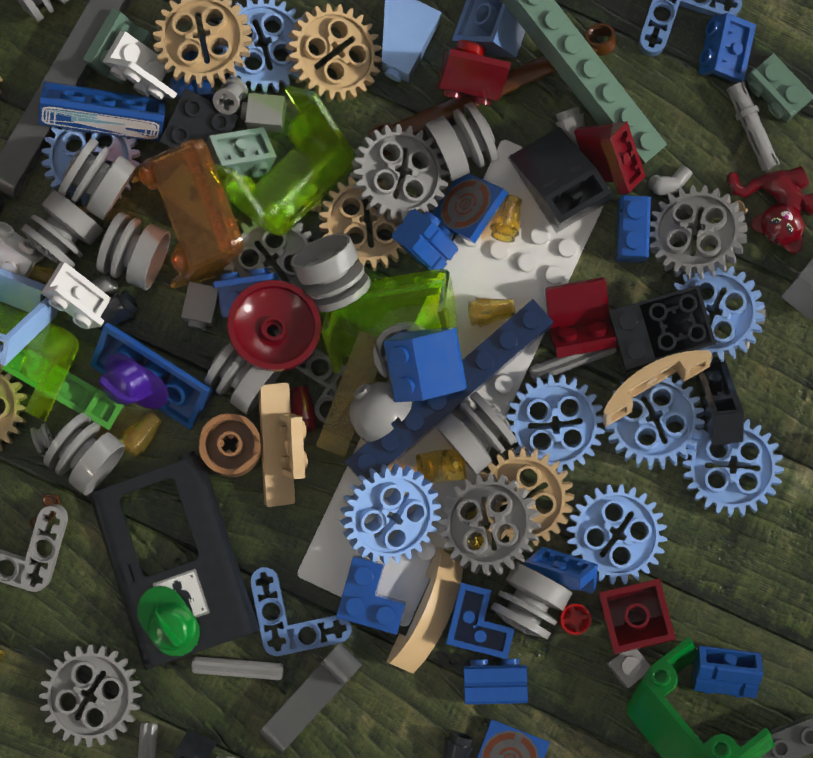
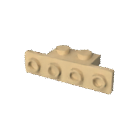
[258,382,308,507]

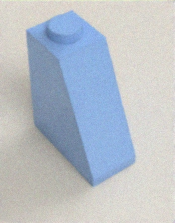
[382,0,442,83]

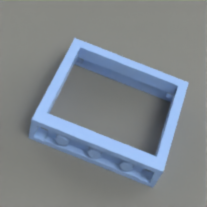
[0,268,58,366]

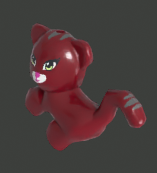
[727,166,813,255]

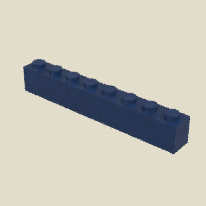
[345,299,553,479]

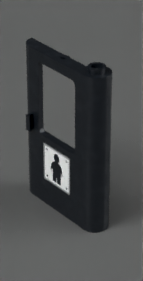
[89,451,260,670]

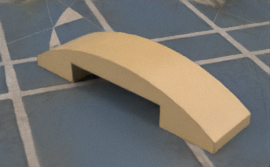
[603,350,712,427]
[386,548,463,674]

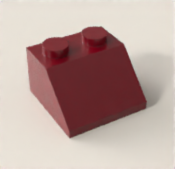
[436,49,511,106]
[599,578,676,655]

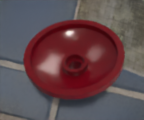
[227,280,321,371]

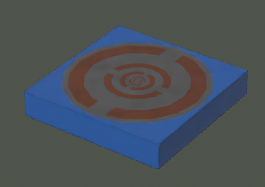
[432,173,508,244]
[477,719,550,758]

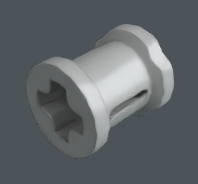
[213,77,248,115]

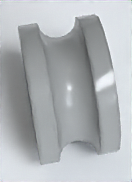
[30,423,53,454]

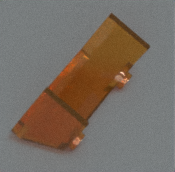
[131,138,243,289]

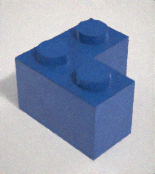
[336,555,406,635]
[446,583,515,659]

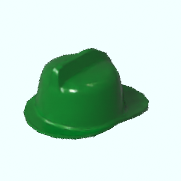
[137,586,200,656]

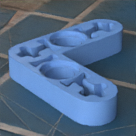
[638,0,742,57]
[251,567,352,656]

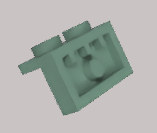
[82,8,151,84]
[746,53,813,123]
[206,127,277,182]

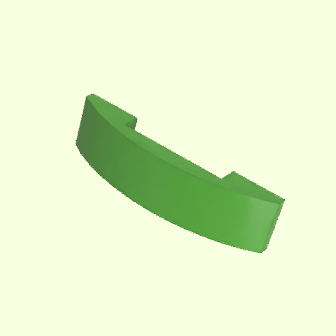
[1,347,124,430]

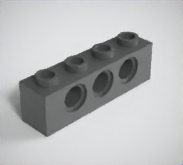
[737,714,813,758]

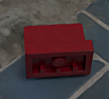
[574,121,646,194]
[545,277,617,358]

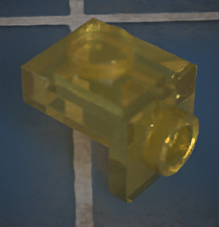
[416,449,467,484]

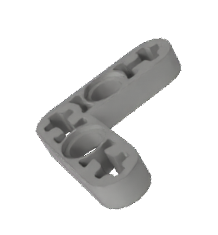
[0,504,68,592]

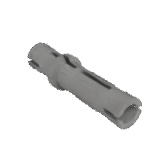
[726,82,780,172]

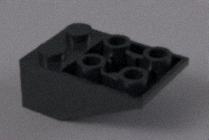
[508,127,612,233]
[609,285,716,373]

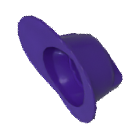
[99,353,169,409]

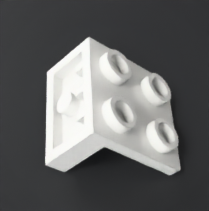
[102,31,177,100]

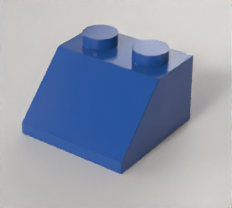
[383,327,467,402]

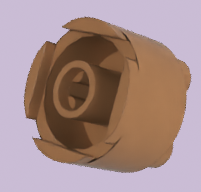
[199,413,262,478]

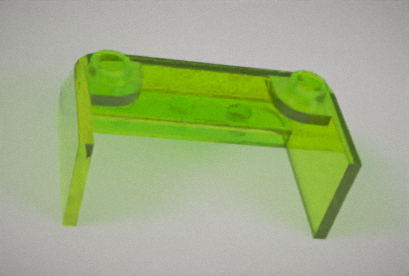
[205,86,355,235]
[321,269,458,373]
[0,302,79,421]

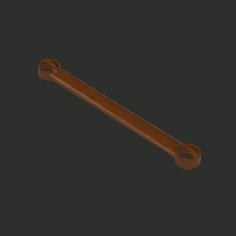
[368,23,616,156]

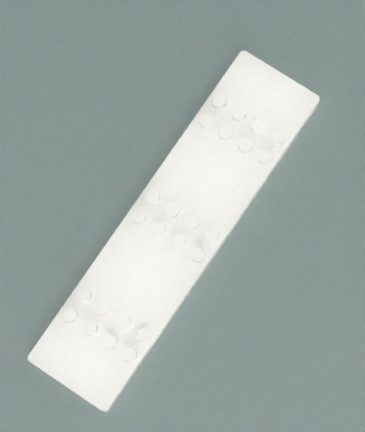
[298,140,610,626]

